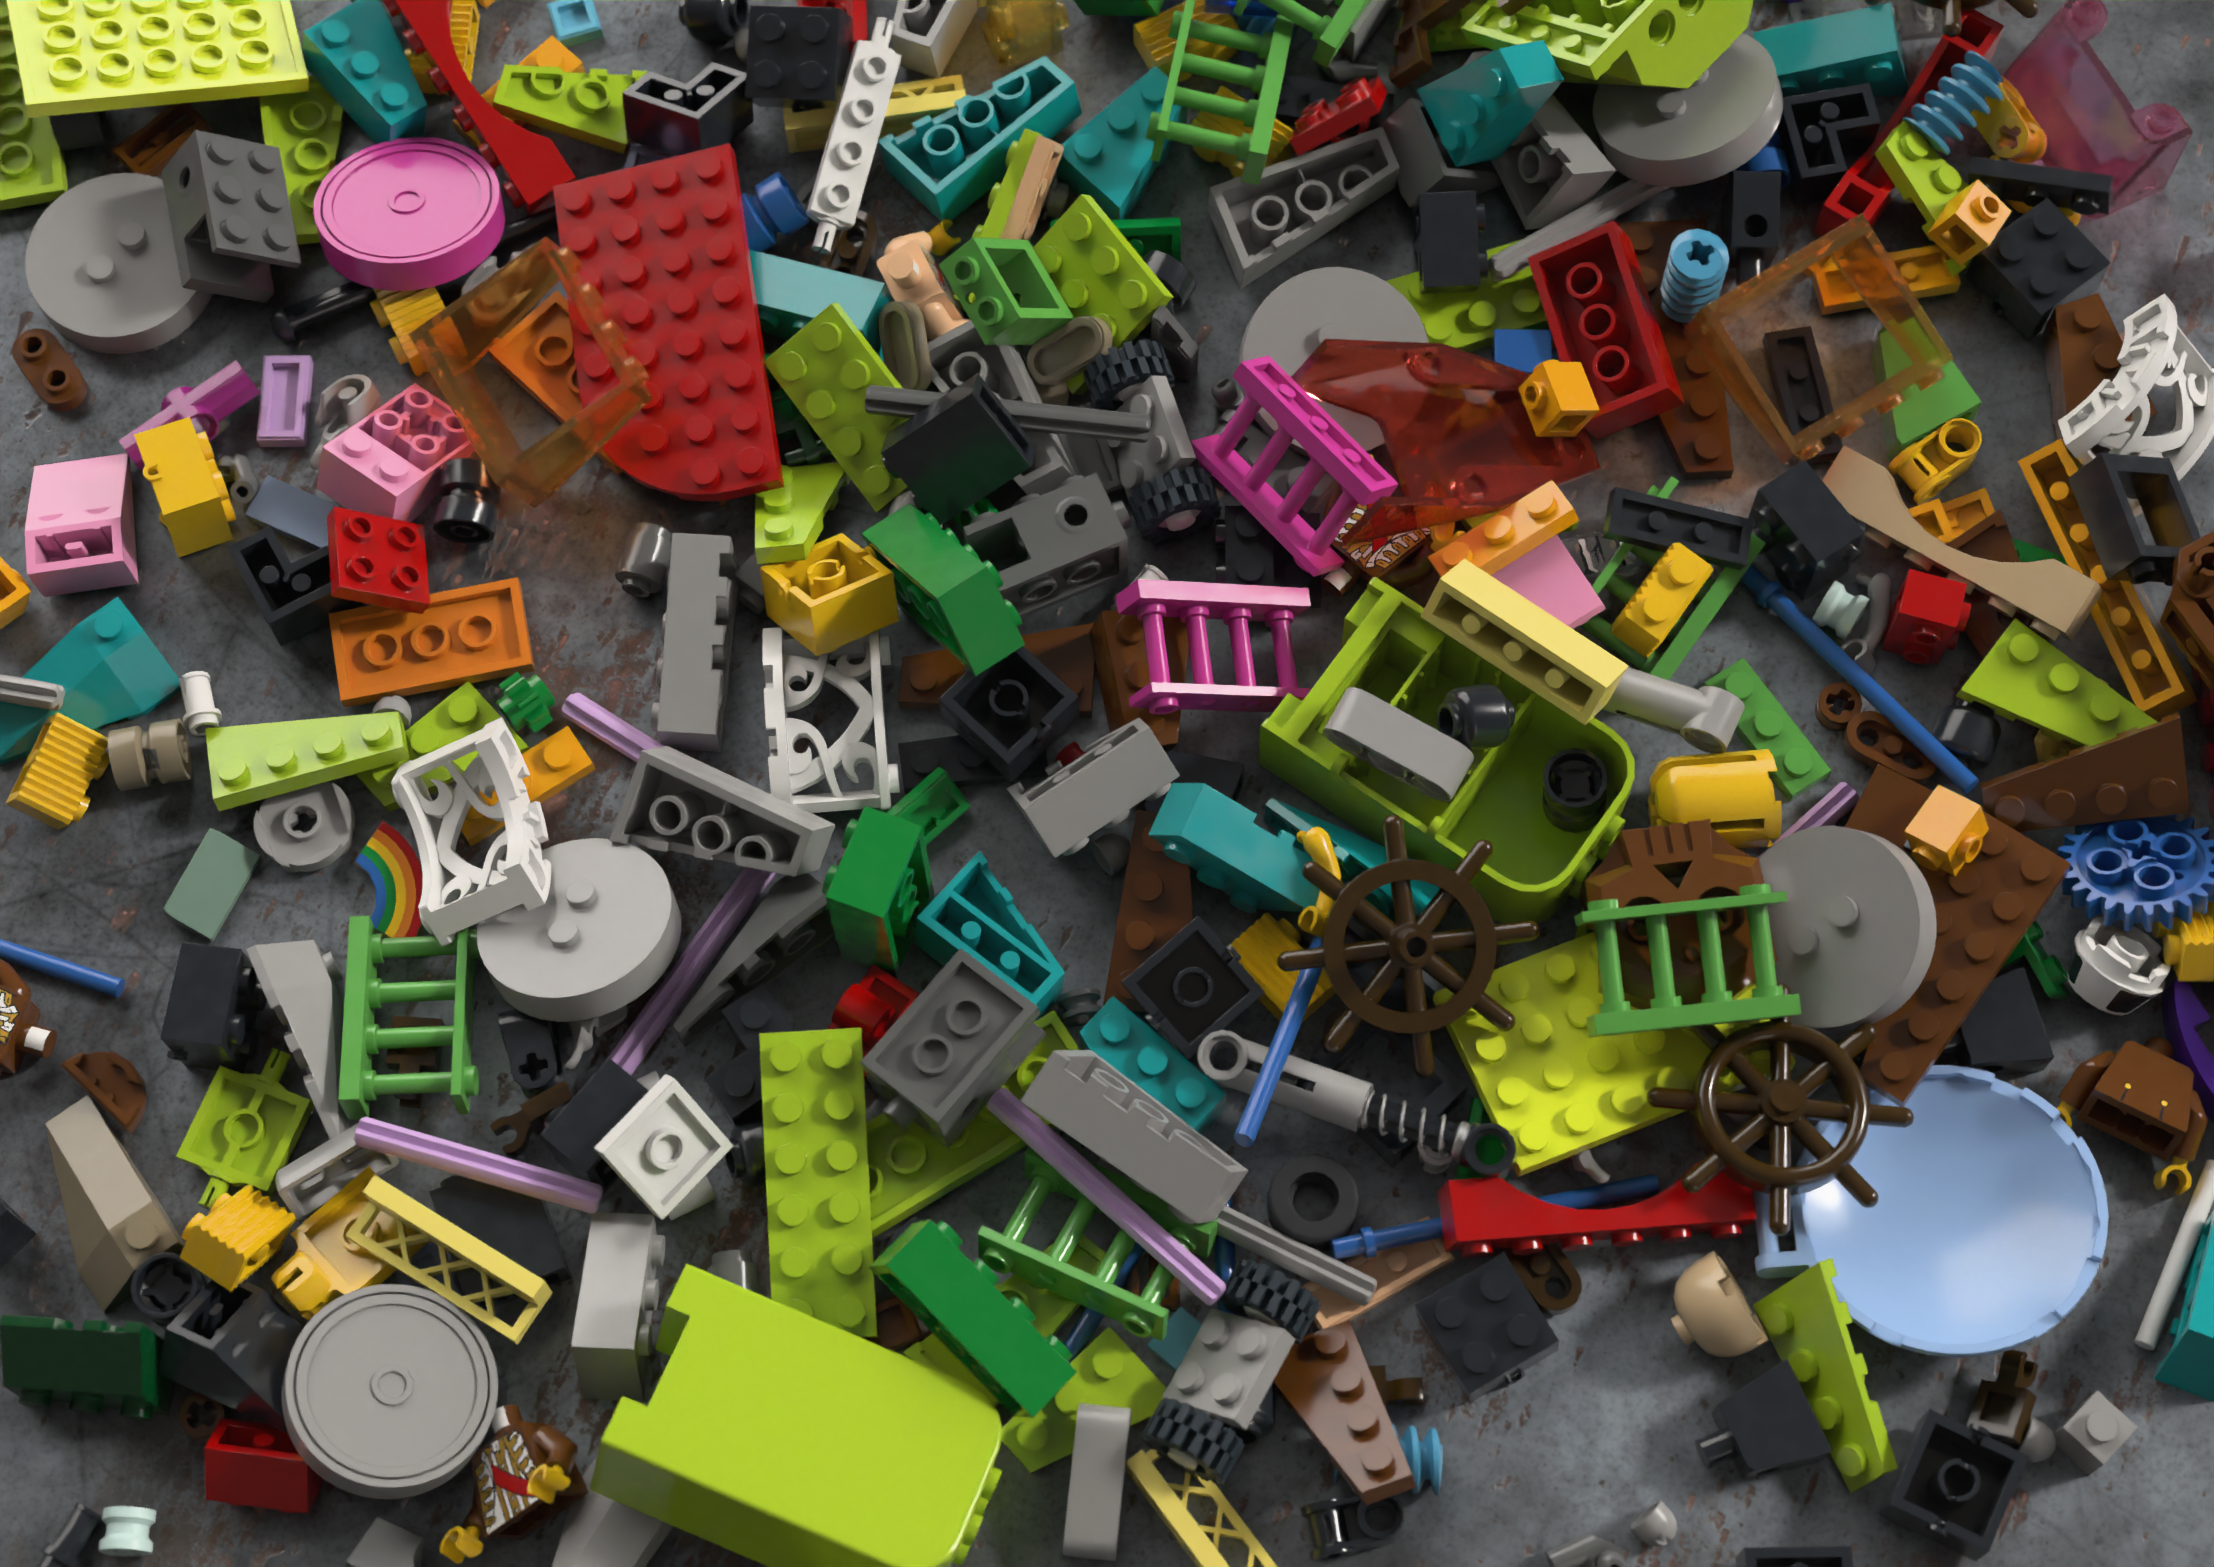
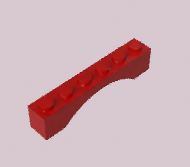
[379,0,576,215]
[1814,9,2005,255]
[1437,1162,1757,1258]

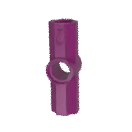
[119,360,260,473]

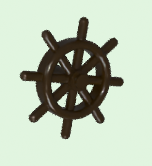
[1277,815,1540,1078]
[1647,982,1914,1236]

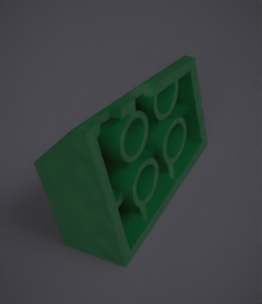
[0,1315,176,1421]

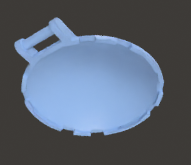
[1752,1065,2108,1357]

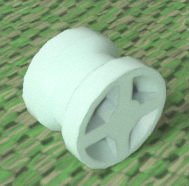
[1812,580,1870,641]
[99,1506,157,1557]

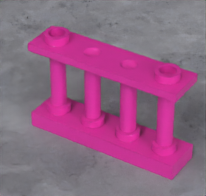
[1190,356,1398,577]
[1116,579,1312,714]

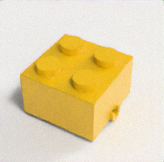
[134,417,237,558]
[760,533,899,656]

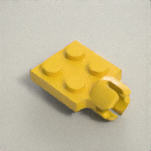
[271,1166,429,1320]

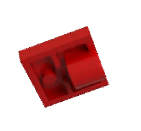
[1289,76,1387,156]
[327,506,430,614]
[826,964,920,1082]

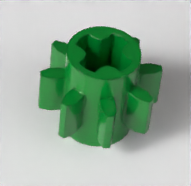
[495,672,557,733]

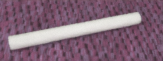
[2134,1160,2214,1350]

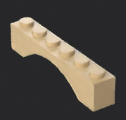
[1822,445,2103,641]

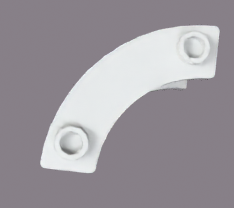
[2058,293,2214,517]
[762,627,900,813]
[391,717,551,947]

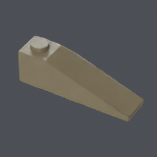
[45,1095,186,1314]

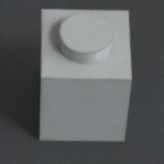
[2054,1390,2138,1475]

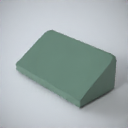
[163,828,262,942]

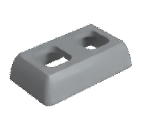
[276,1123,399,1221]

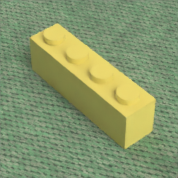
[1420,558,1629,725]

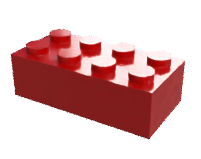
[1527,220,1685,440]

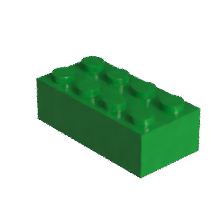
[861,503,1025,676]
[822,806,934,979]
[869,1220,1077,1418]

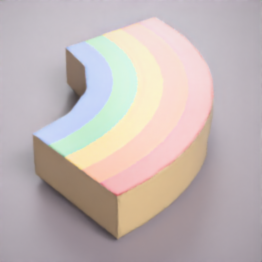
[355,821,424,938]

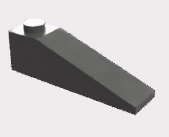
[673,873,835,1047]

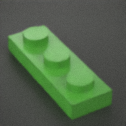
[1703,657,1832,802]

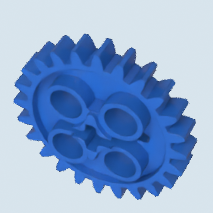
[2058,814,2214,932]

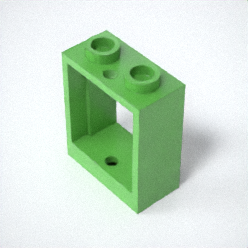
[939,237,1074,345]

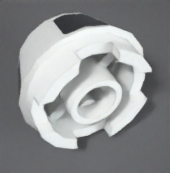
[2067,916,2171,1016]

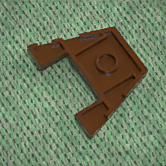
[1389,0,1534,89]

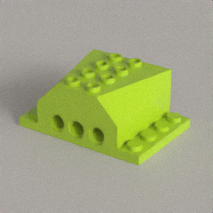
[1461,0,1754,89]

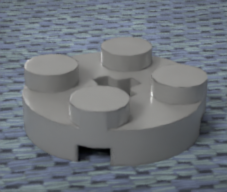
[254,781,355,873]

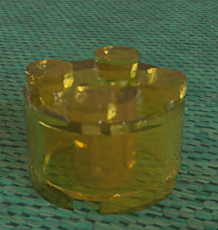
[977,0,1069,69]

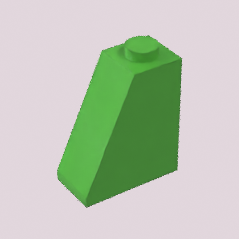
[1871,314,1982,461]

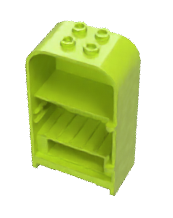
[1258,577,1635,924]
[590,1263,1003,1567]

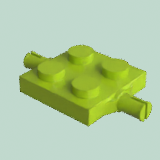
[176,1048,315,1210]

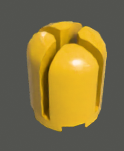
[1648,749,1782,849]

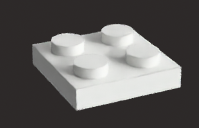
[594,1074,733,1220]

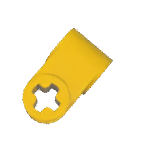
[1971,76,2047,164]
[1887,418,1982,505]

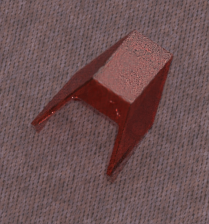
[1291,339,1600,547]

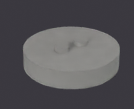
[1593,33,1783,187]
[25,173,213,354]
[1238,267,1431,457]
[1755,826,1937,1030]
[477,838,681,1022]
[282,1284,498,1499]

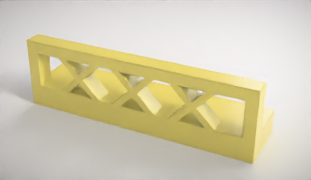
[783,74,966,153]
[346,1175,552,1345]
[1125,1449,1277,1567]

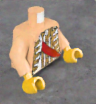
[876,219,969,342]

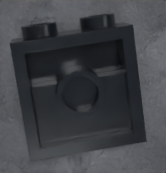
[1215,506,1322,608]

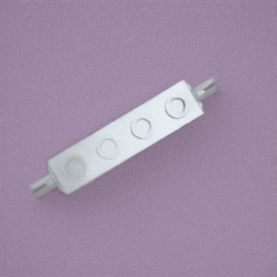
[806,17,902,254]

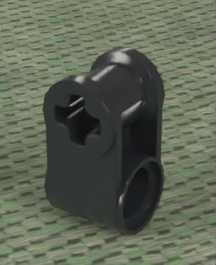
[498,1009,565,1100]
[1300,1495,1404,1562]

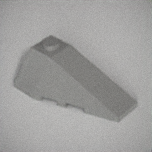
[246,940,349,1139]
[552,1459,675,1567]

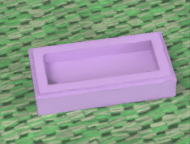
[256,355,314,447]

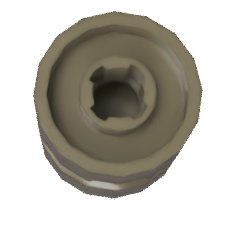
[108,718,193,792]

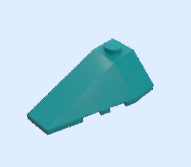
[0,597,181,765]
[1264,798,1440,922]

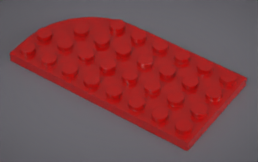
[553,143,784,501]

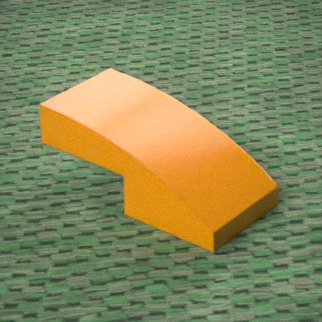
[1908,488,1995,545]

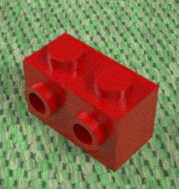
[1881,569,1971,665]
[204,1418,324,1514]

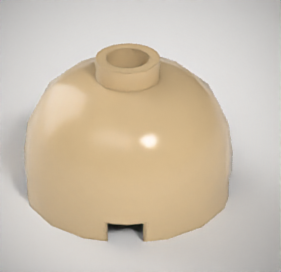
[1671,1251,1769,1358]

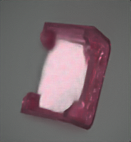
[2002,0,2193,219]

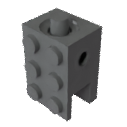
[161,130,301,303]
[963,473,1131,618]
[861,948,1046,1148]

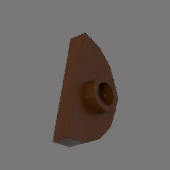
[60,1051,148,1134]

